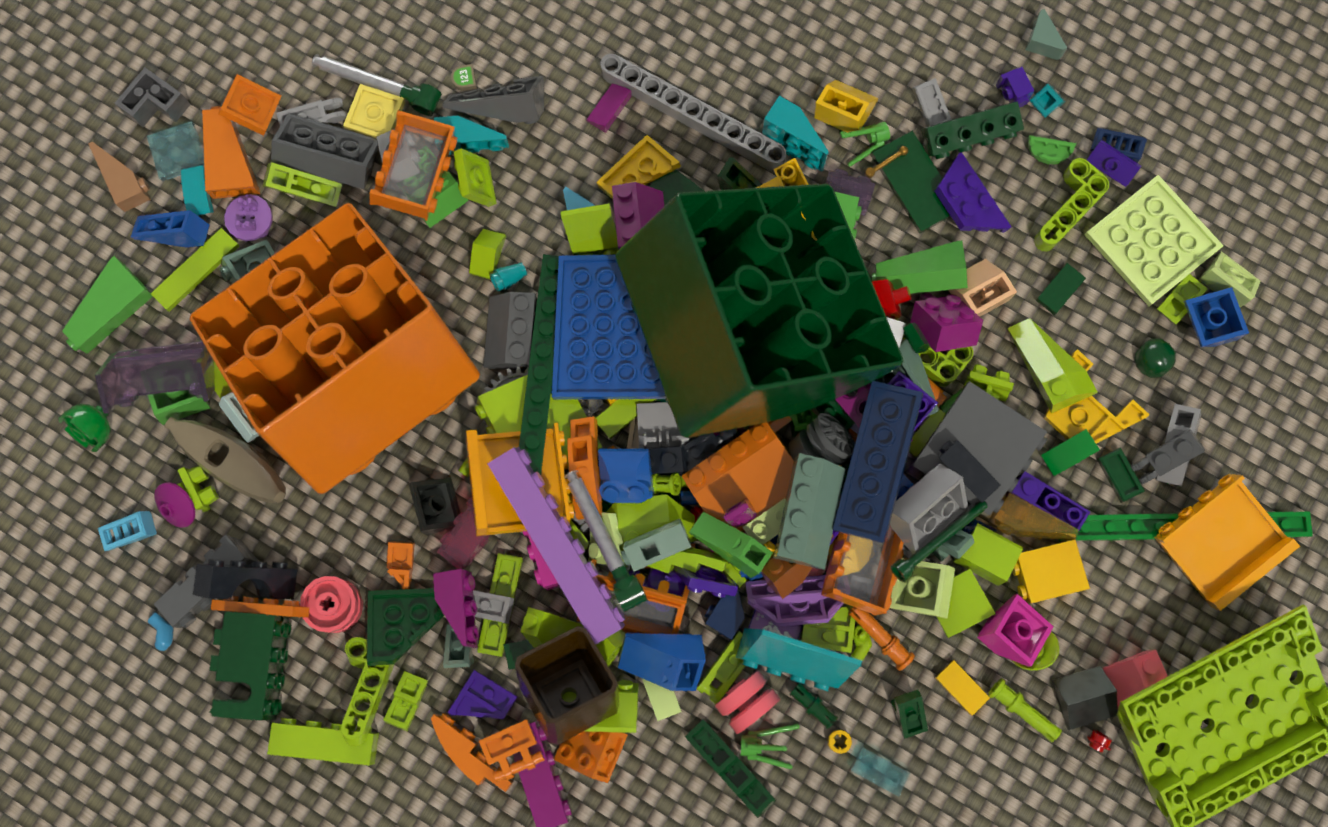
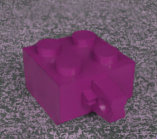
[910,293,983,352]

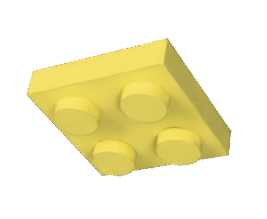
[343,84,405,139]

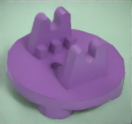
[224,194,273,241]

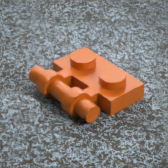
[479,719,545,782]

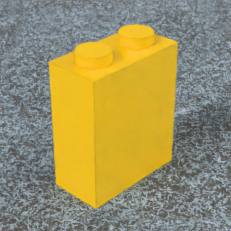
[1012,540,1090,604]

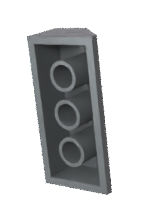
[271,114,379,189]

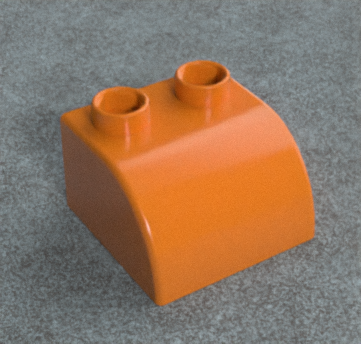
[189,203,480,494]

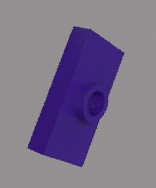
[1087,140,1141,187]

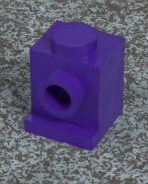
[996,67,1034,108]

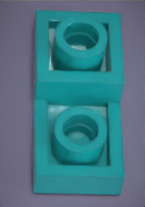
[181,165,214,216]

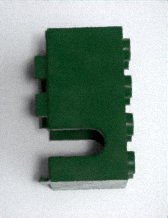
[209,611,292,721]

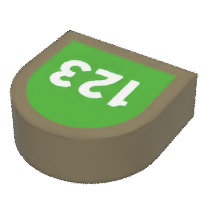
[451,64,477,91]

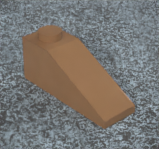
[88,142,151,212]

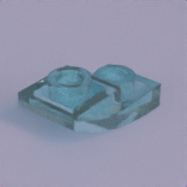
[851,748,910,797]

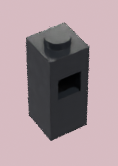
[938,440,1001,503]

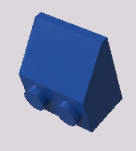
[1184,287,1249,348]

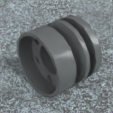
[788,413,855,465]

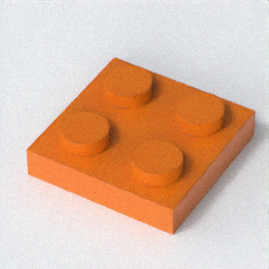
[218,74,281,136]

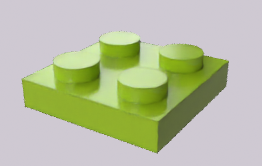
[454,148,497,207]

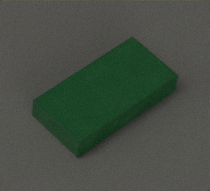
[1036,263,1086,316]
[1097,447,1145,503]

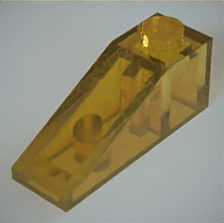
[995,493,1079,540]

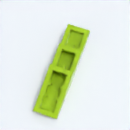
[648,548,729,574]

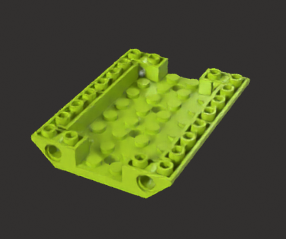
[1117,604,1328,827]

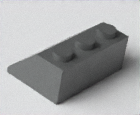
[483,292,537,371]

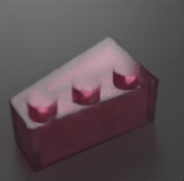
[437,496,490,569]

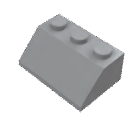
[890,464,969,554]

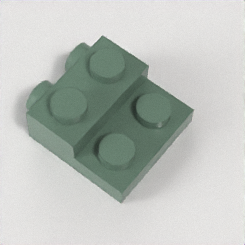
[220,240,275,284]

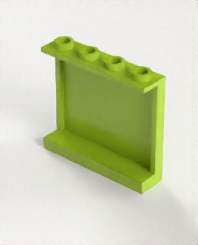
[475,375,602,462]

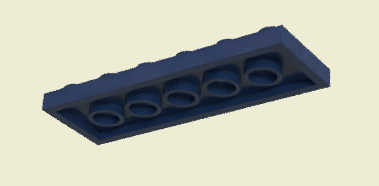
[833,381,924,544]

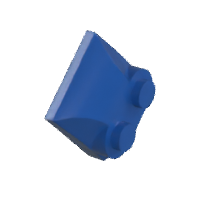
[598,449,654,503]

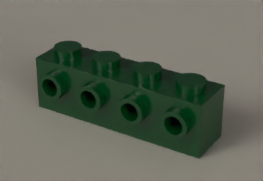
[921,101,1024,159]

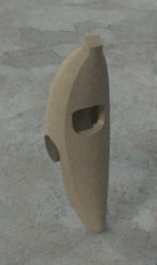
[164,417,286,503]

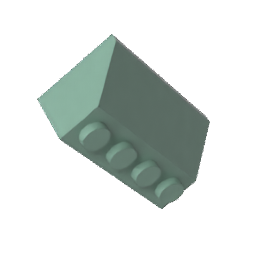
[773,453,846,570]

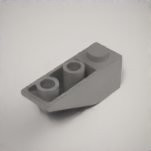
[1156,404,1201,487]

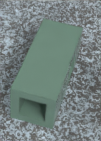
[621,519,691,571]

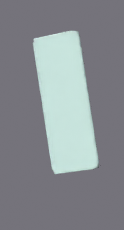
[219,392,259,443]

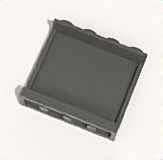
[913,382,1047,516]

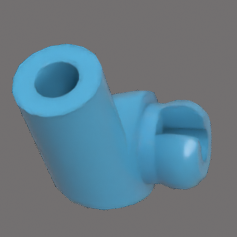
[148,613,174,651]

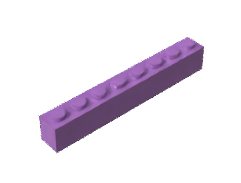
[488,447,625,644]

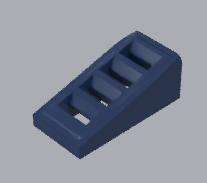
[1090,128,1147,163]

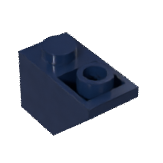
[704,580,745,640]

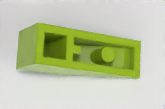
[262,162,342,207]

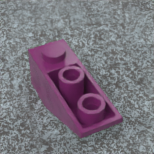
[433,569,479,648]

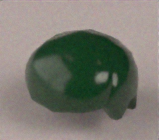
[1135,338,1176,378]

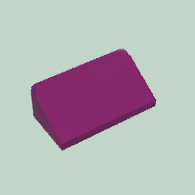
[586,83,632,133]

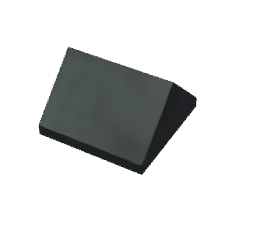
[409,478,464,535]
[1051,666,1118,730]

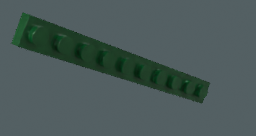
[519,254,559,475]

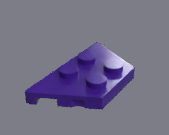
[934,152,1011,233]

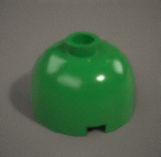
[58,404,111,452]

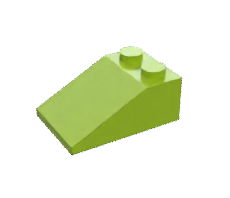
[560,203,619,255]

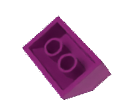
[612,182,665,249]

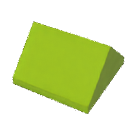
[953,523,1023,586]

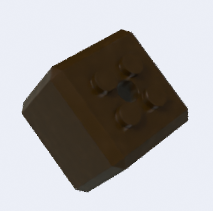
[515,626,619,745]

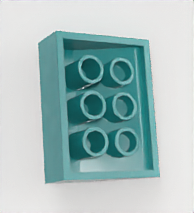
[736,628,862,691]

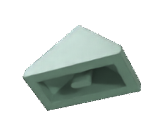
[1026,9,1067,60]

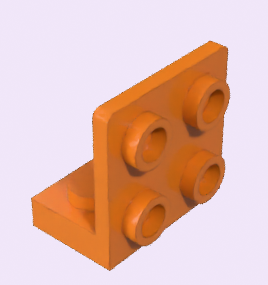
[554,731,628,783]

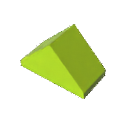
[469,229,506,280]

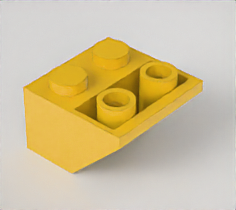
[815,80,878,137]

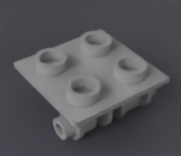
[637,402,689,449]

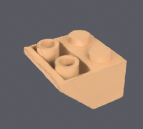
[949,259,1017,317]

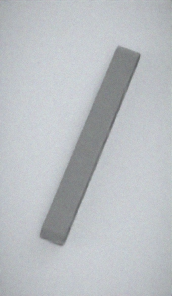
[601,54,786,172]

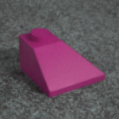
[977,594,1054,667]

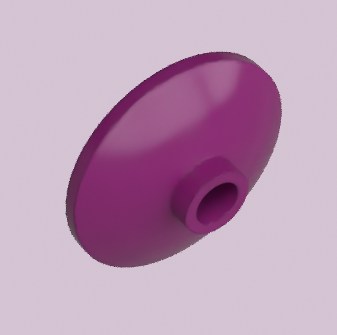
[154,482,196,528]

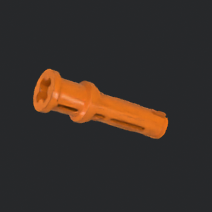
[848,607,915,671]

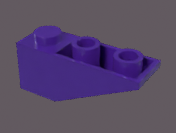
[1006,471,1090,533]

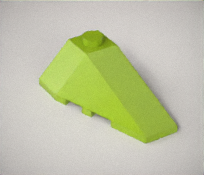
[1007,318,1098,413]

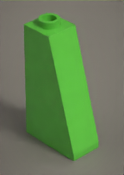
[872,241,968,294]
[62,256,153,354]

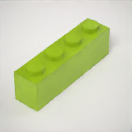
[267,718,379,765]

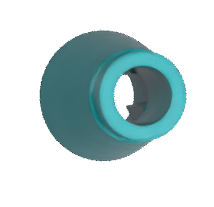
[490,262,527,292]

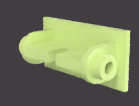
[743,498,786,545]

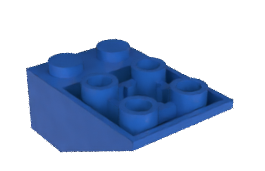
[618,633,706,691]

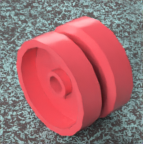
[300,576,363,633]
[714,670,781,734]

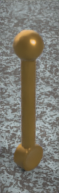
[865,146,908,178]

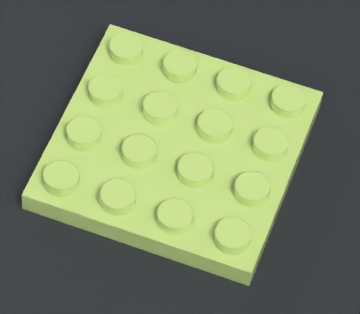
[1085,175,1223,306]

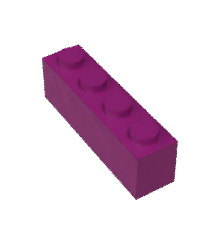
[513,721,572,827]

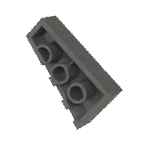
[154,534,258,628]

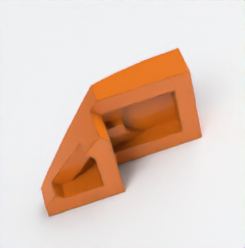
[387,541,415,589]

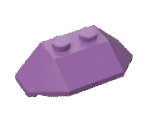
[745,575,850,627]

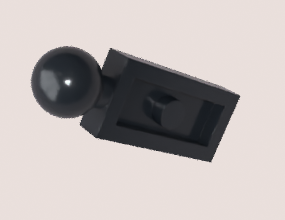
[678,428,739,478]

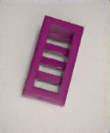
[724,499,757,528]

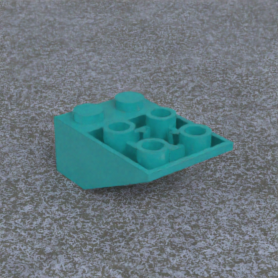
[762,96,829,172]

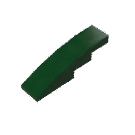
[685,719,777,818]

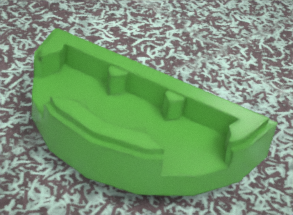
[1027,135,1076,164]

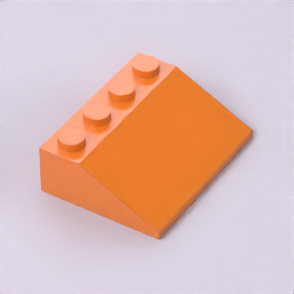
[682,422,794,533]

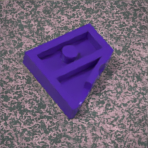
[448,670,518,719]

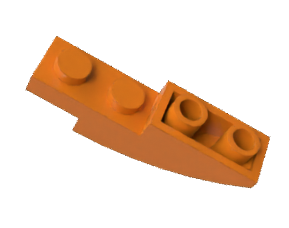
[567,416,602,520]
[431,713,514,792]

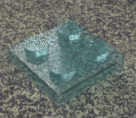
[147,121,204,181]

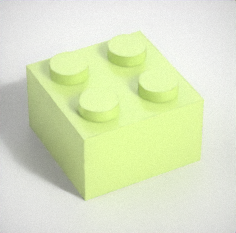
[890,558,955,618]

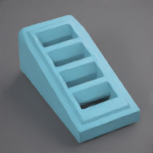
[98,511,157,551]

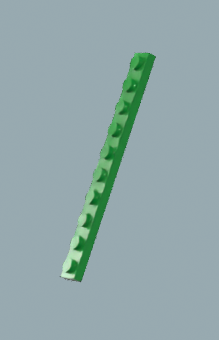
[1058,511,1313,541]

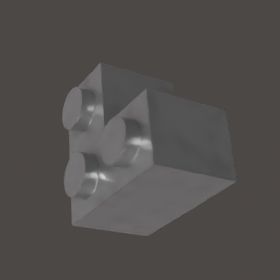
[114,68,191,127]

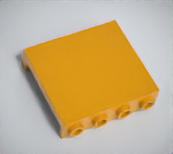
[466,423,574,536]
[1154,474,1300,611]

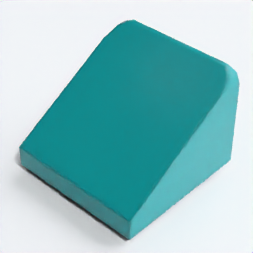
[1030,84,1066,118]

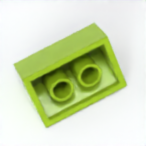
[562,680,639,733]

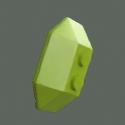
[606,494,697,552]

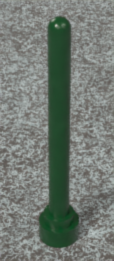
[890,501,988,582]

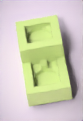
[642,678,682,721]

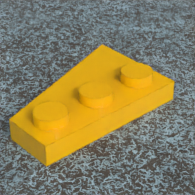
[596,135,681,199]

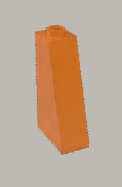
[202,106,260,199]

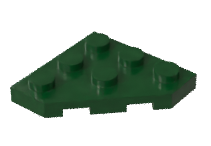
[367,588,444,666]

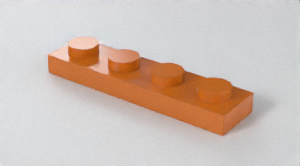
[211,596,310,618]

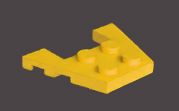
[1044,349,1150,444]

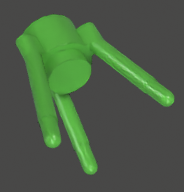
[840,122,890,167]
[741,724,800,769]

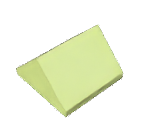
[1199,251,1261,308]

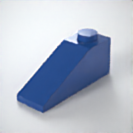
[131,210,210,247]

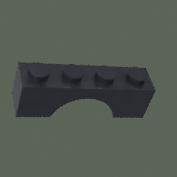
[193,559,298,599]

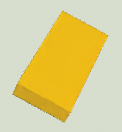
[935,660,990,716]

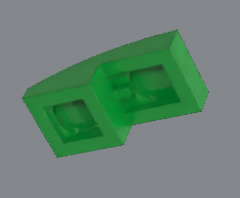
[1040,429,1100,477]

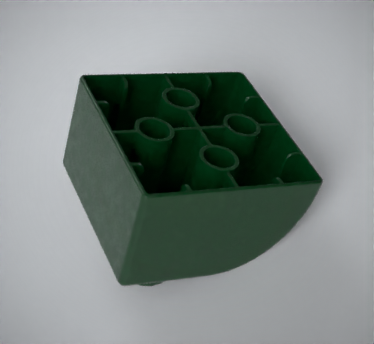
[615,184,903,438]

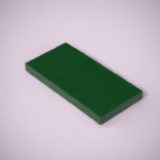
[871,131,951,234]

